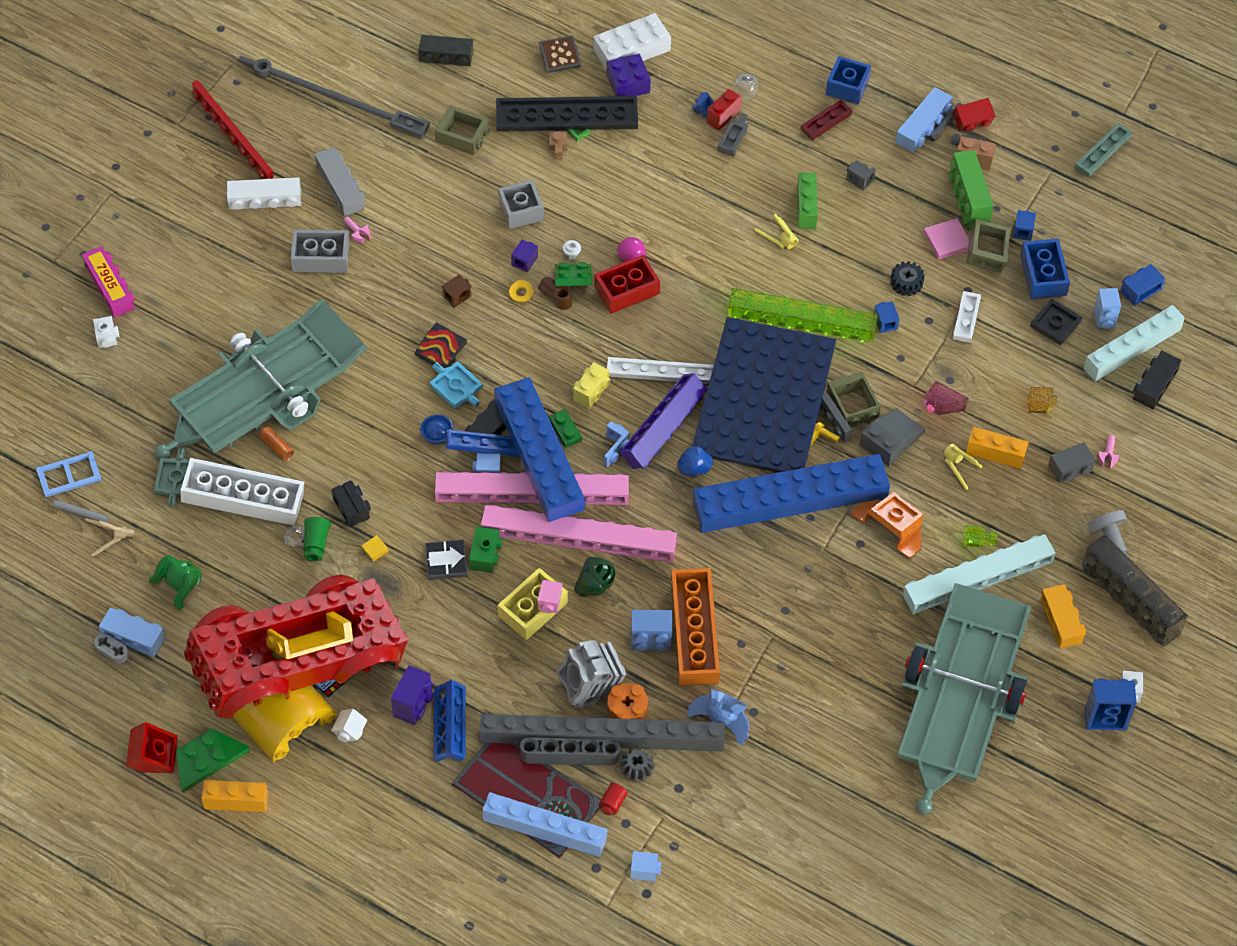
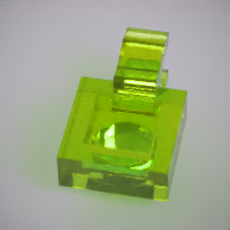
[963,525,998,547]

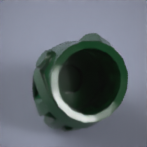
[574,557,615,597]

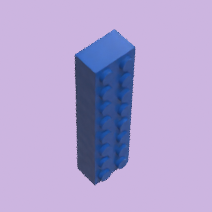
[494,377,585,522]

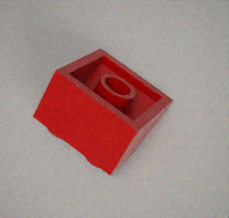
[126,722,178,773]

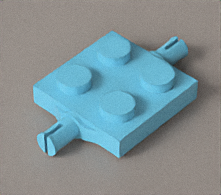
[430,361,483,409]

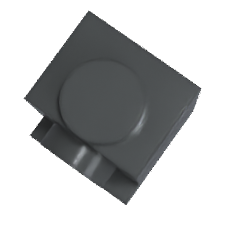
[846,160,876,190]

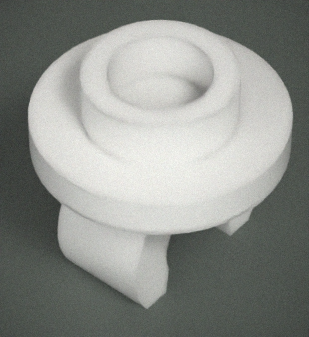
[563,240,581,260]

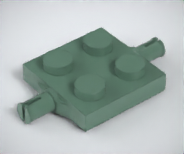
[154,447,190,507]

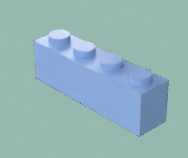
[895,87,953,153]

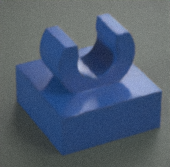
[692,92,714,117]

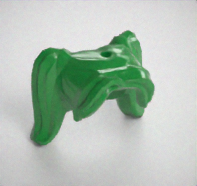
[149,555,202,610]

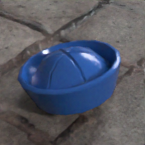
[420,414,454,445]

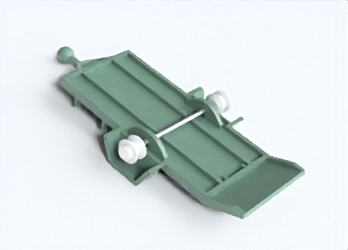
[155,299,368,459]

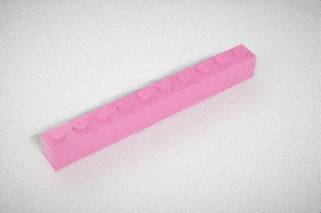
[435,471,629,505]
[481,505,677,563]

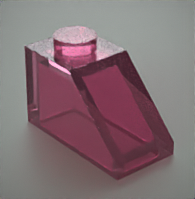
[923,381,968,415]

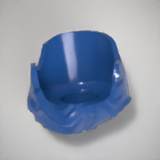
[677,446,713,478]

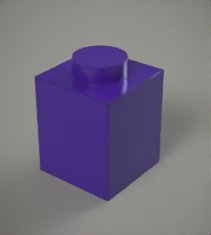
[511,239,538,273]

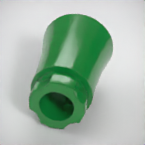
[303,517,331,562]

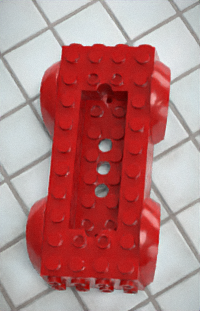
[184,575,408,719]

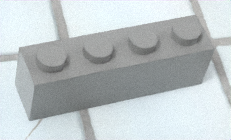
[315,147,366,216]

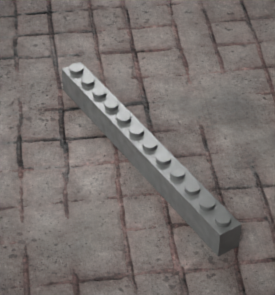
[479,714,725,752]

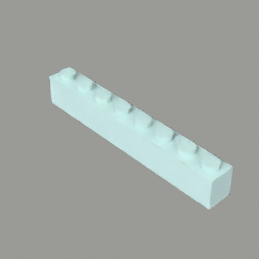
[903,534,1056,614]

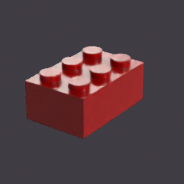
[594,254,660,314]

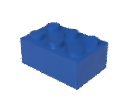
[1020,238,1070,299]
[1085,678,1137,730]

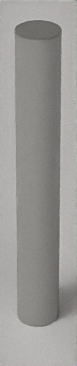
[53,500,109,523]

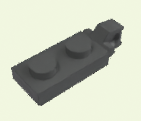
[717,113,748,157]

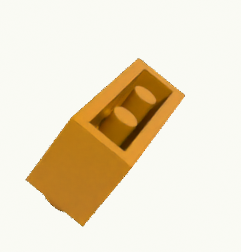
[966,427,1028,469]
[1040,584,1086,649]
[202,780,268,812]

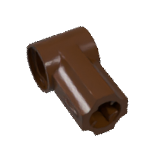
[538,277,572,310]

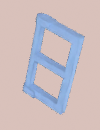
[36,451,102,498]

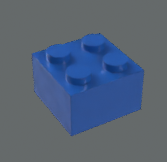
[826,56,871,104]

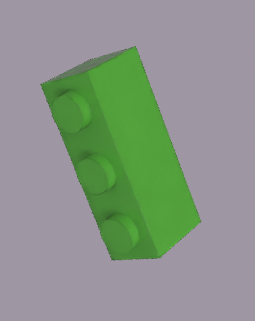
[797,172,818,229]

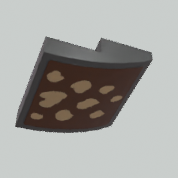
[539,35,581,73]

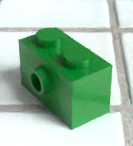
[469,527,503,573]

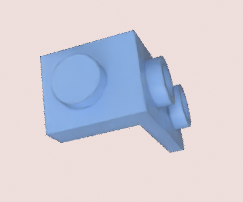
[604,421,630,468]

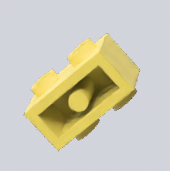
[572,362,611,409]

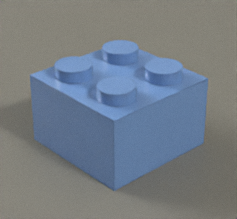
[631,610,672,652]

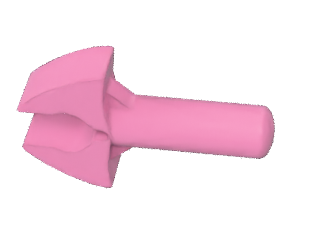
[343,216,370,244]
[1098,435,1120,468]

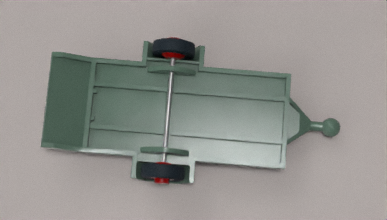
[897,583,1032,815]

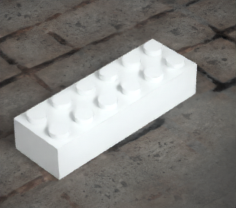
[181,458,304,526]

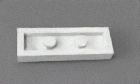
[953,291,981,343]

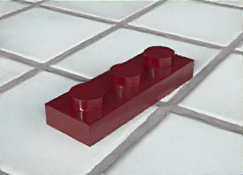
[801,100,852,140]

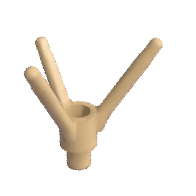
[85,518,134,558]

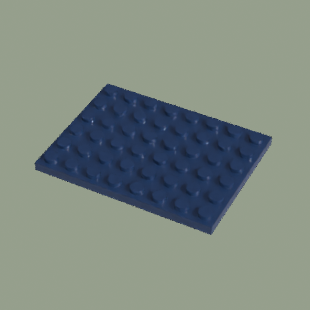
[692,317,836,472]

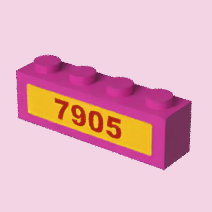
[82,246,135,317]

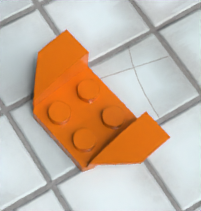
[850,492,923,559]

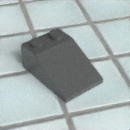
[860,408,925,467]

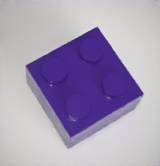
[606,53,651,96]
[391,665,434,725]

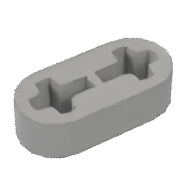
[94,634,129,664]

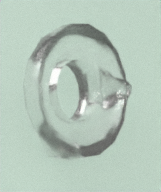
[283,525,305,548]

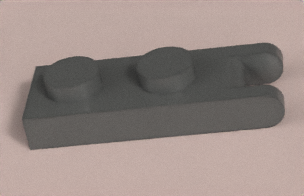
[820,393,852,443]

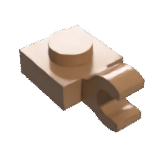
[549,131,567,159]

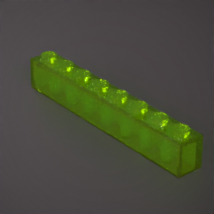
[727,288,878,342]

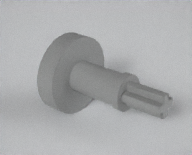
[1087,510,1132,574]

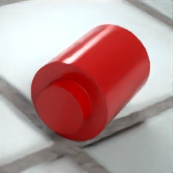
[598,783,628,816]

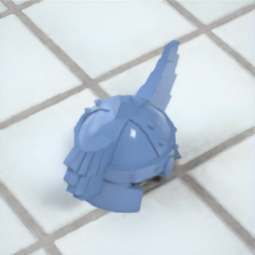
[686,689,750,745]

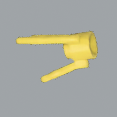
[754,214,799,249]
[944,444,982,490]

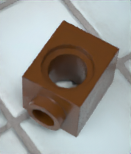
[442,274,472,308]

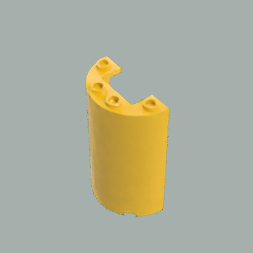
[233,652,337,762]

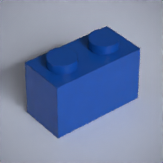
[1120,264,1166,306]

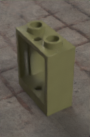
[435,105,490,155]
[966,219,1011,273]
[827,372,881,427]

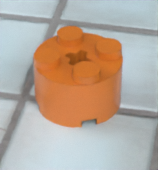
[607,683,648,720]

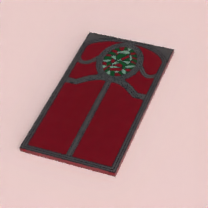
[452,743,601,858]

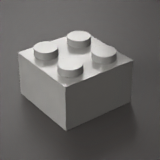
[498,180,544,229]

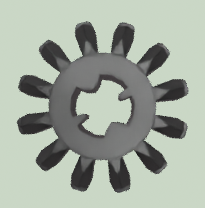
[620,747,655,783]

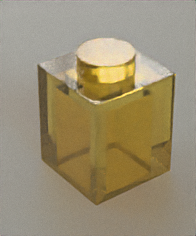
[1028,387,1057,414]

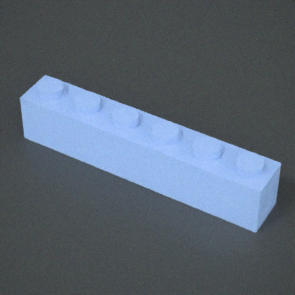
[482,792,607,857]

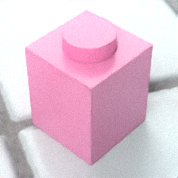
[538,580,562,613]

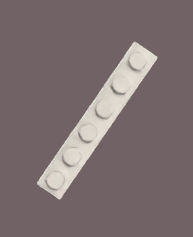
[607,357,714,384]

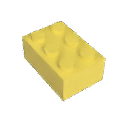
[498,568,568,641]

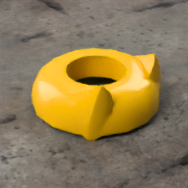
[509,280,534,303]

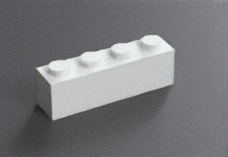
[227,178,301,210]

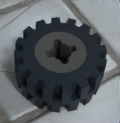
[891,261,924,296]

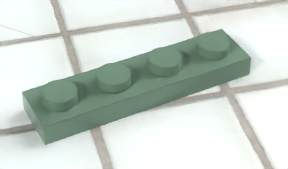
[1074,123,1133,178]

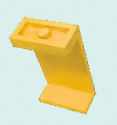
[266,612,353,659]

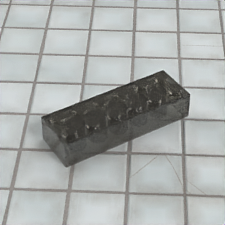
[1082,534,1188,647]

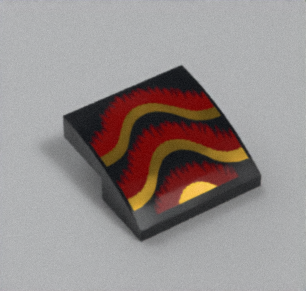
[415,322,467,368]

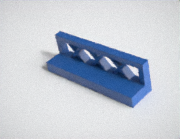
[434,680,466,762]

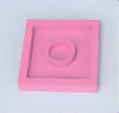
[924,218,969,260]

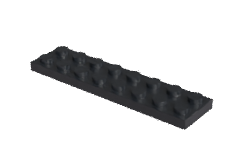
[496,96,638,131]

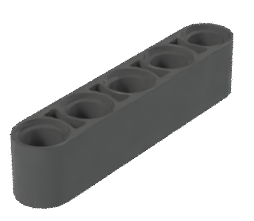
[520,737,620,765]

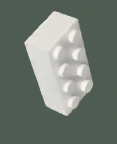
[593,13,671,69]

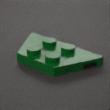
[177,728,250,793]

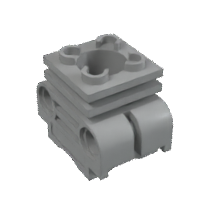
[556,640,626,709]

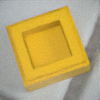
[361,535,389,562]

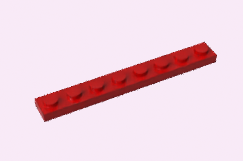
[191,80,274,179]

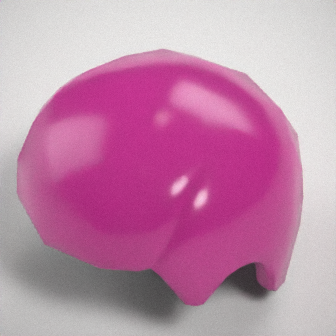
[617,237,646,262]

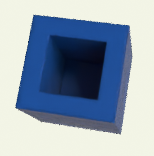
[1013,210,1036,241]
[873,301,900,333]

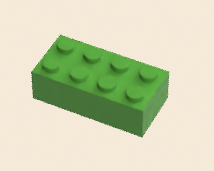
[948,150,994,231]

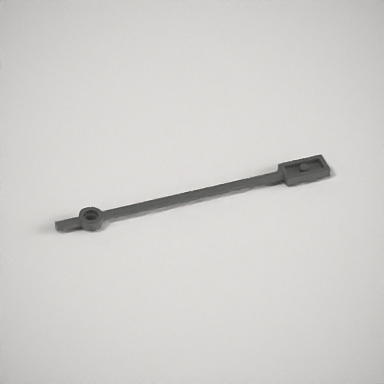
[238,56,430,139]

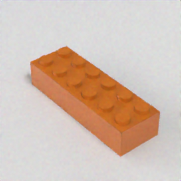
[671,568,720,686]

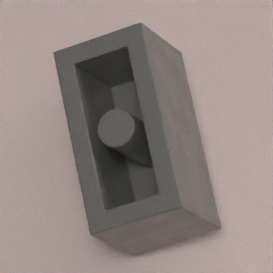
[1048,442,1096,483]

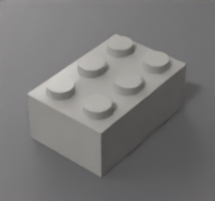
[291,229,350,273]

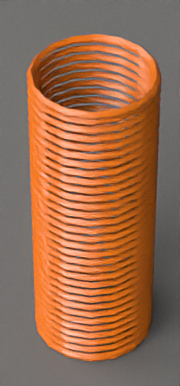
[259,427,294,461]

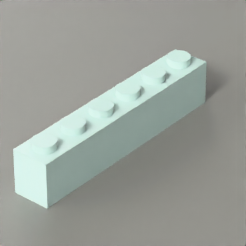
[1083,305,1185,382]

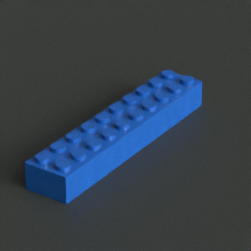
[693,454,890,533]

